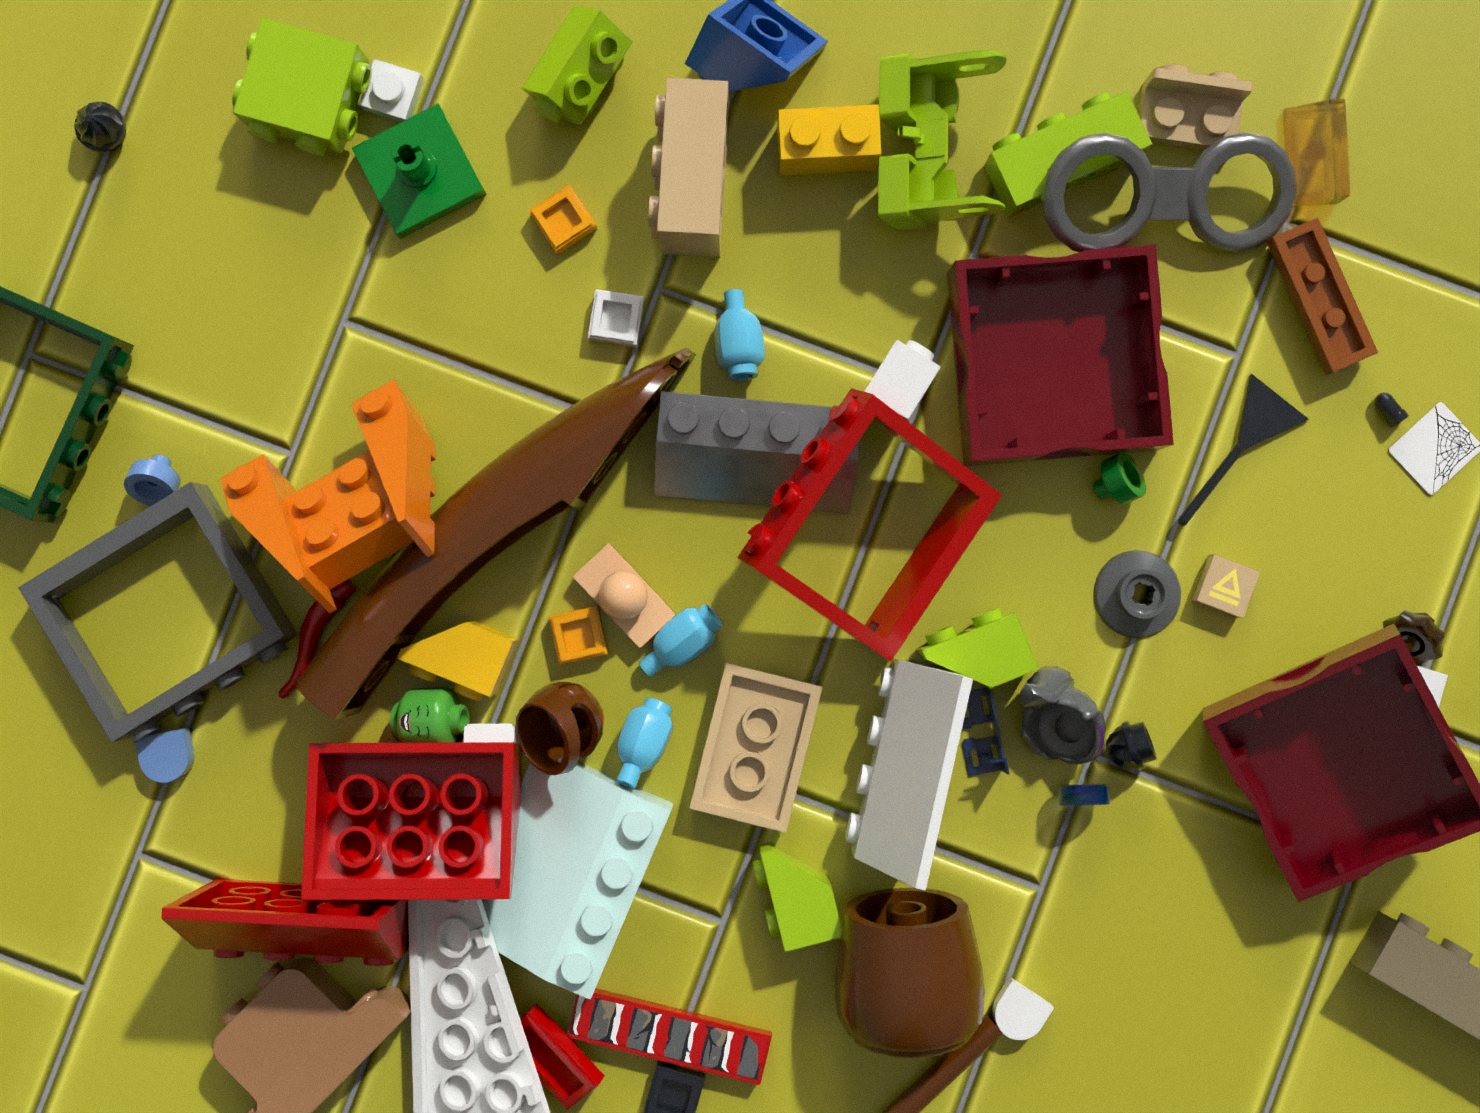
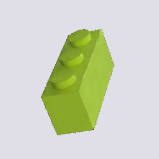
[984,91,1152,218]

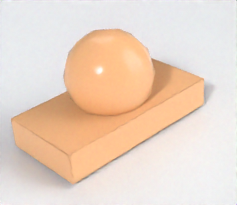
[572,543,677,648]

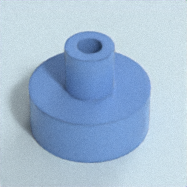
[124,454,180,506]

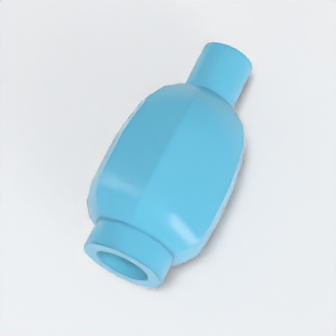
[715,289,765,381]
[639,603,723,677]
[616,698,673,790]

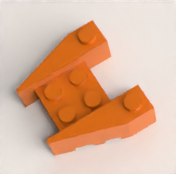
[220,379,436,613]

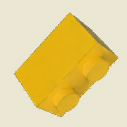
[777,105,881,176]

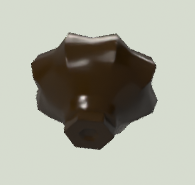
[1383,610,1445,667]

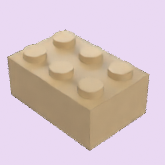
[648,77,729,257]

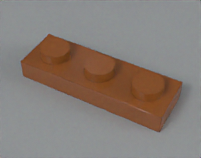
[1266,217,1378,375]

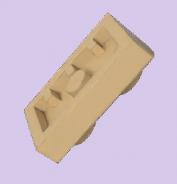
[1138,64,1253,151]

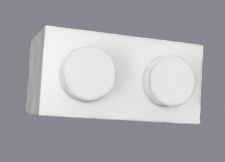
[864,340,941,420]

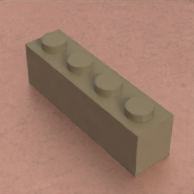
[1349,911,1480,1040]

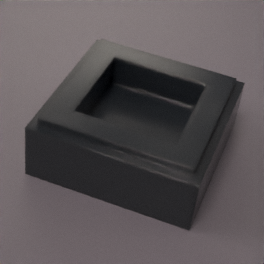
[644,1060,705,1113]

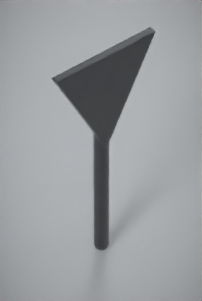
[1178,374,1309,526]

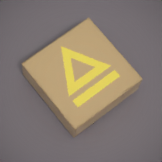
[1192,555,1260,618]

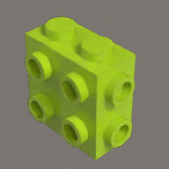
[232,17,372,156]

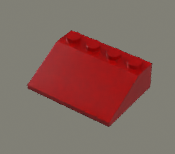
[301,742,522,900]
[161,879,409,966]

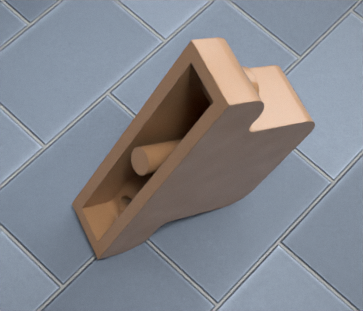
[213,958,411,1113]

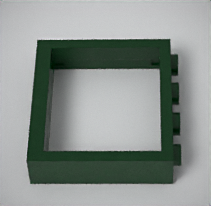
[0,286,134,523]

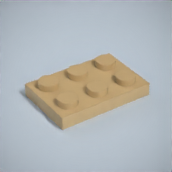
[689,662,822,833]

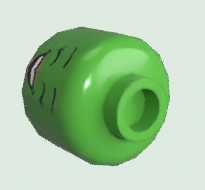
[390,687,470,743]

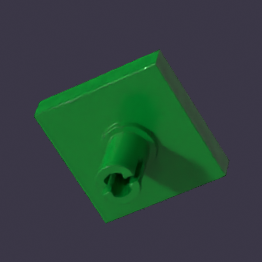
[352,103,487,239]

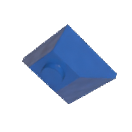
[685,0,828,92]

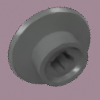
[1093,550,1181,638]

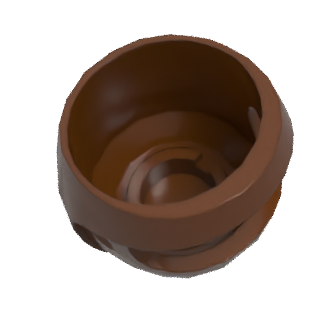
[515,682,604,776]

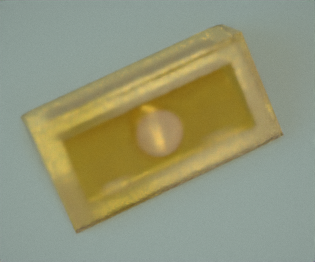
[1283,99,1350,207]

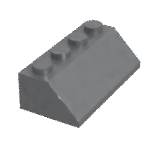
[654,391,860,514]

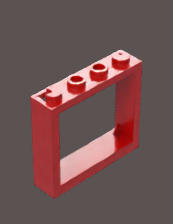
[737,388,1002,662]

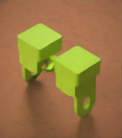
[878,50,1007,231]

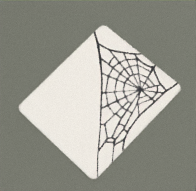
[1389,402,1480,495]

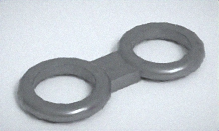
[1041,132,1297,253]

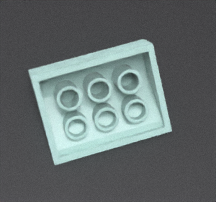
[481,760,674,1000]

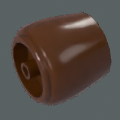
[835,888,985,1058]

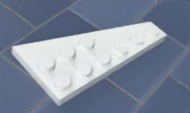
[408,899,550,1113]

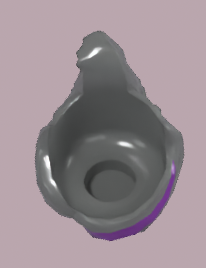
[1020,666,1106,764]

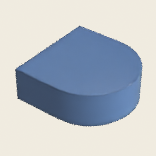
[135,727,194,783]

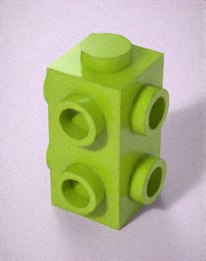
[521,5,633,125]

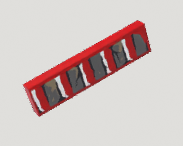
[567,988,772,1085]

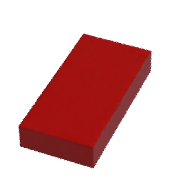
[520,1003,605,1110]

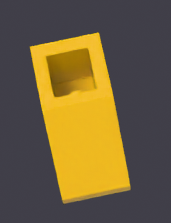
[397,621,520,701]

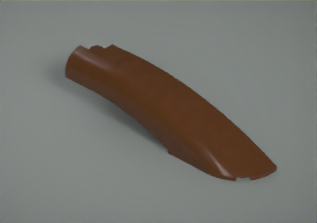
[296,348,696,721]

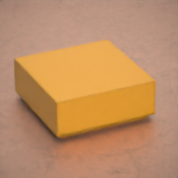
[529,184,598,255]
[549,606,609,665]

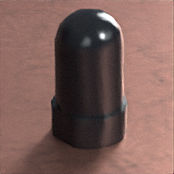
[1374,392,1409,428]

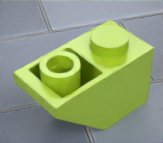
[917,607,1038,688]
[753,843,842,952]

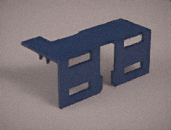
[962,688,1010,776]

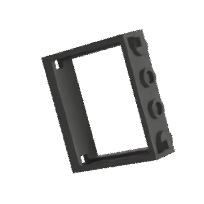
[18,482,298,743]

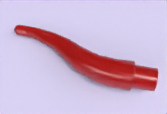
[278,579,357,699]

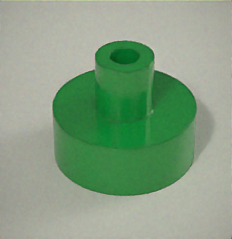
[1093,452,1146,505]

